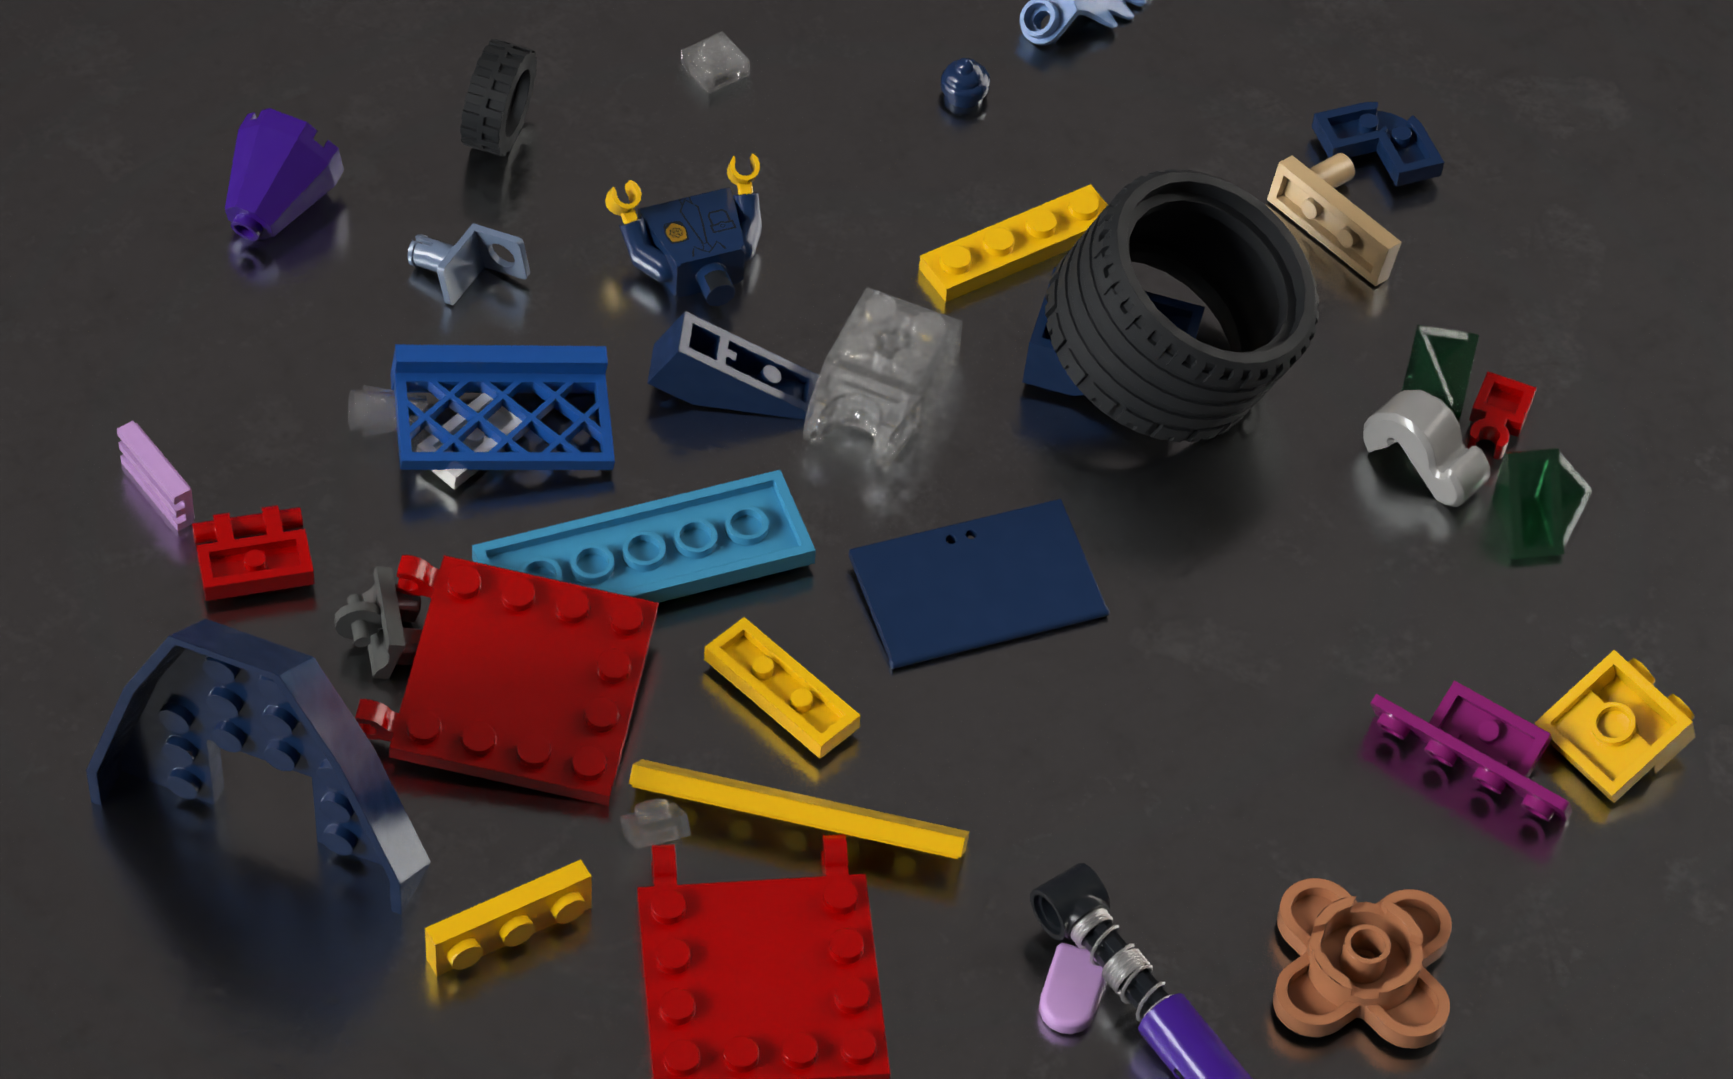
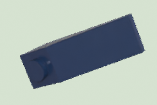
[647,311,820,420]

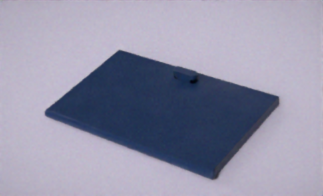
[849,499,1110,669]

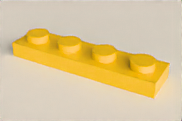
[919,184,1108,303]

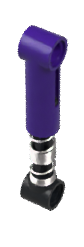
[1030,863,1253,1079]

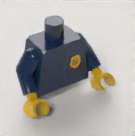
[605,154,762,306]

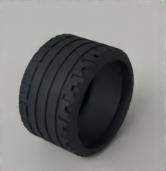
[1045,169,1319,442]

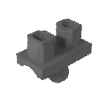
[334,566,423,679]

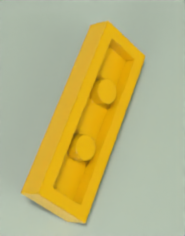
[704,617,861,759]
[425,859,592,976]

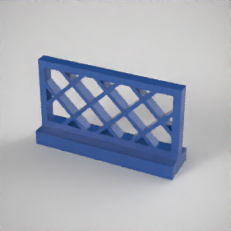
[390,344,615,470]

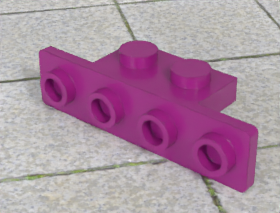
[1370,680,1572,821]

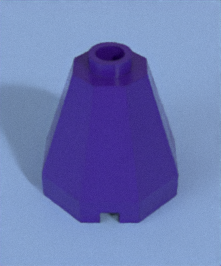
[225,108,344,241]

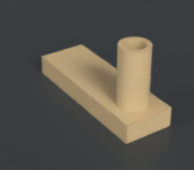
[1267,153,1402,286]

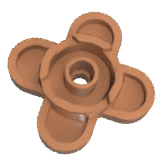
[1273,878,1452,1049]

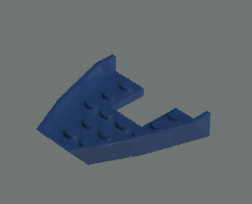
[86,619,431,915]

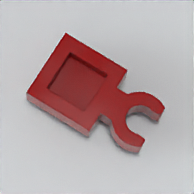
[1466,371,1537,460]

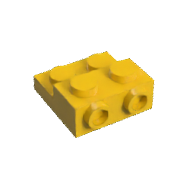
[1534,650,1695,803]

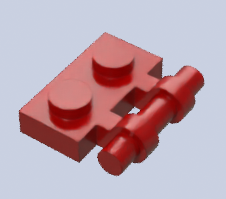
[192,505,315,601]

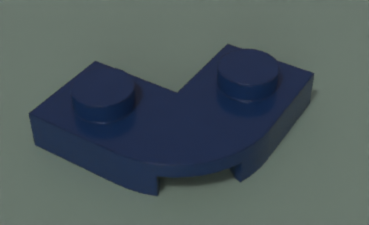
[1312,102,1445,186]

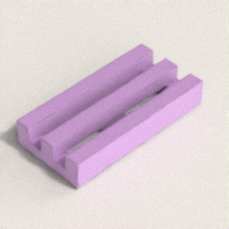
[117,420,195,531]

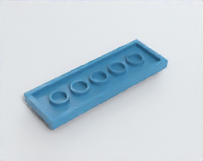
[472,470,816,603]

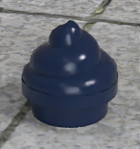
[940,58,990,108]

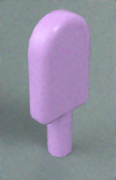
[1039,943,1107,1034]

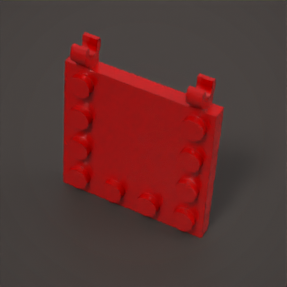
[355,555,659,806]
[637,834,891,1079]

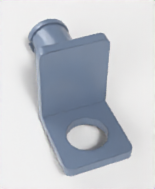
[407,223,531,305]

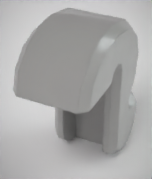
[1363,390,1490,507]

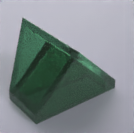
[1402,325,1479,422]
[1492,448,1593,559]

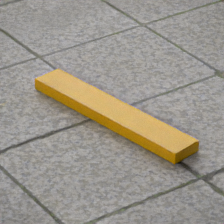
[629,759,970,859]

